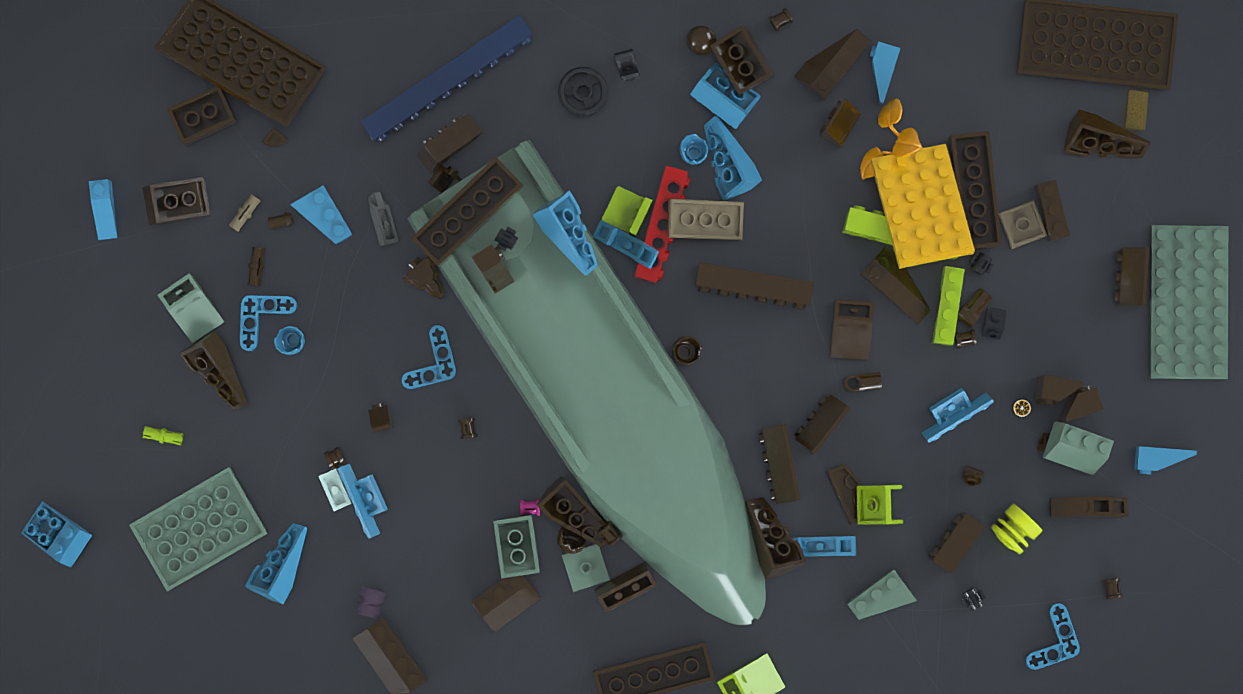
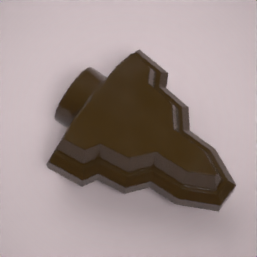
[402,256,445,299]

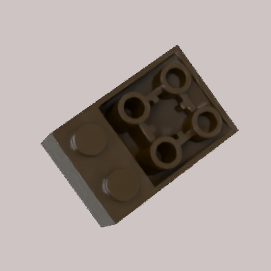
[820,98,861,148]
[830,299,874,360]

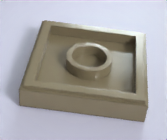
[999,200,1048,249]

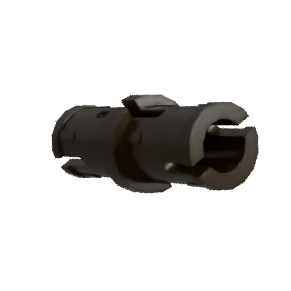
[247,247,265,286]

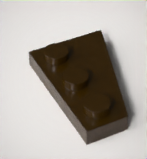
[826,464,876,524]

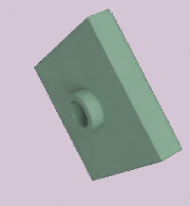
[562,544,610,592]

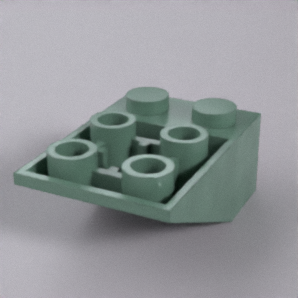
[158,273,224,343]

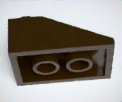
[142,177,211,225]

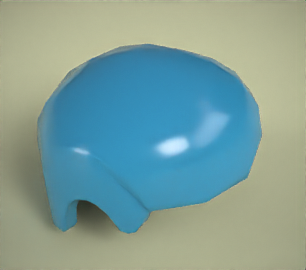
[679,134,708,165]
[274,326,305,355]

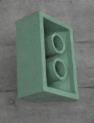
[1043,421,1114,475]

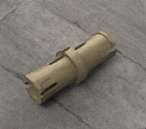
[229,194,260,232]

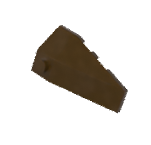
[794,29,872,100]
[1064,109,1150,158]
[860,246,931,325]
[179,331,247,410]
[537,476,608,547]
[745,497,807,579]

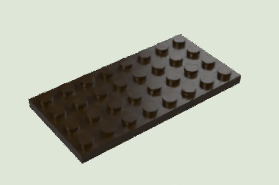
[154,0,326,127]
[1017,0,1178,90]

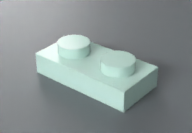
[318,468,352,511]

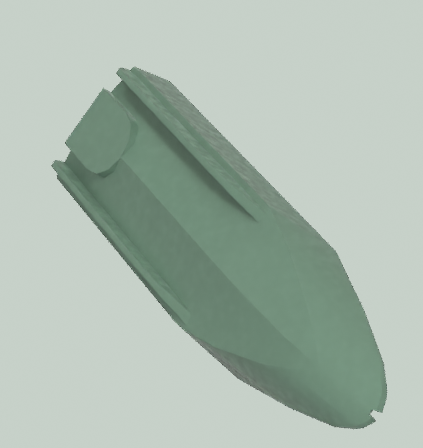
[407,140,766,625]

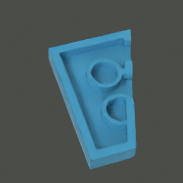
[290,185,353,245]

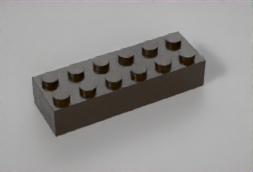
[949,131,1002,250]
[411,157,524,268]
[695,262,814,310]
[593,641,715,694]

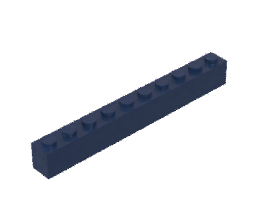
[361,15,533,143]

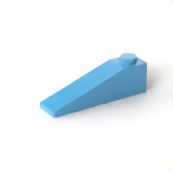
[704,116,762,201]
[533,190,598,276]
[245,523,307,604]

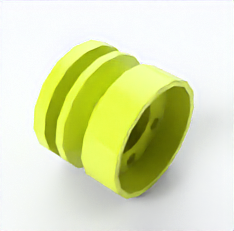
[991,503,1042,554]

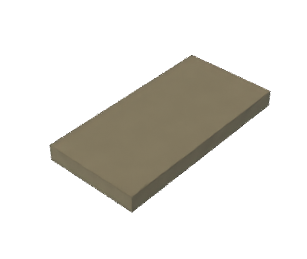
[667,199,744,240]

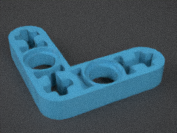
[240,295,298,351]
[402,325,456,389]
[1025,603,1080,670]

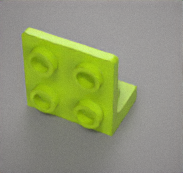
[602,186,652,237]

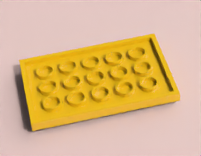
[871,144,975,269]

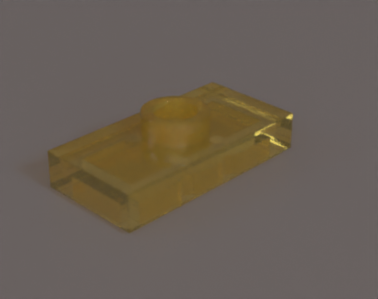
[1125,90,1149,131]

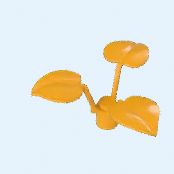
[860,98,923,180]

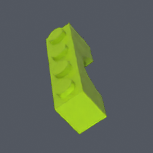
[932,266,965,346]

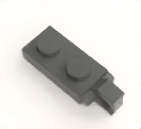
[368,192,399,246]

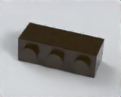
[1034,180,1070,242]
[595,562,657,613]

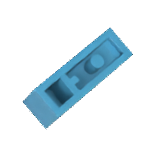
[870,41,900,105]
[89,179,118,240]
[1134,446,1197,474]

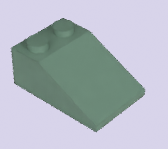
[493,515,540,579]

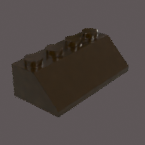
[758,424,801,504]
[353,617,428,694]

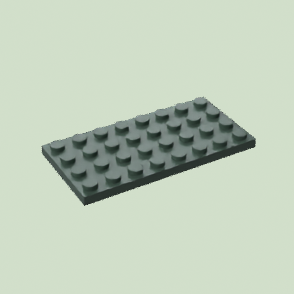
[1150,225,1229,379]

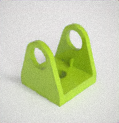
[857,485,903,524]

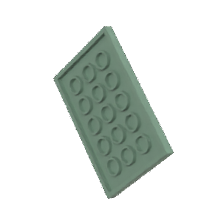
[129,467,268,592]

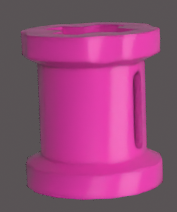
[520,499,540,517]

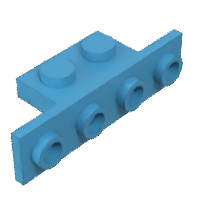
[921,388,994,442]
[337,464,388,539]

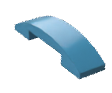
[593,220,659,269]
[792,536,856,557]

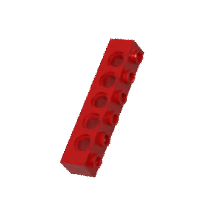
[634,166,691,283]

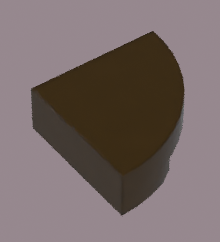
[262,127,289,147]

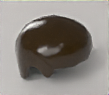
[686,25,717,55]
[672,336,702,365]
[557,526,586,554]

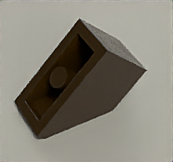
[368,403,394,433]

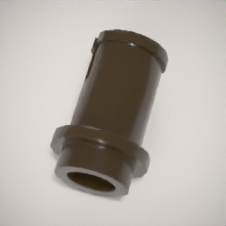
[268,212,293,230]

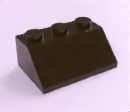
[710,25,775,95]
[1114,247,1149,307]
[1033,375,1083,405]
[1058,385,1104,422]
[794,394,850,454]
[471,575,541,632]

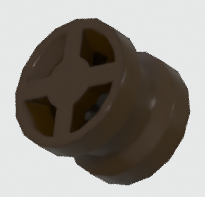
[324,446,346,470]

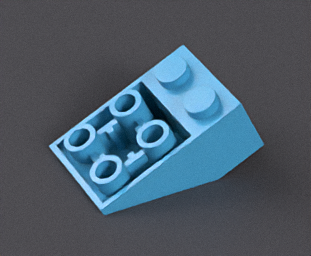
[21,501,92,567]

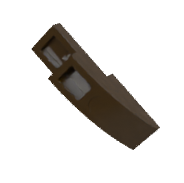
[1049,496,1128,518]

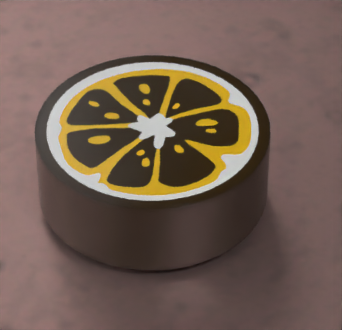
[1012,399,1032,418]

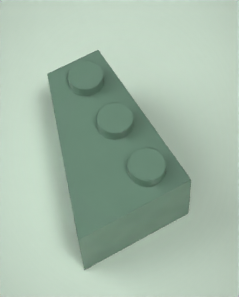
[846,569,917,620]

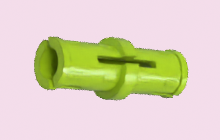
[143,426,183,446]

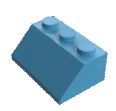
[690,62,761,129]

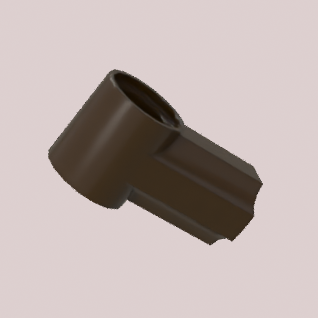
[957,288,992,328]
[842,372,882,392]

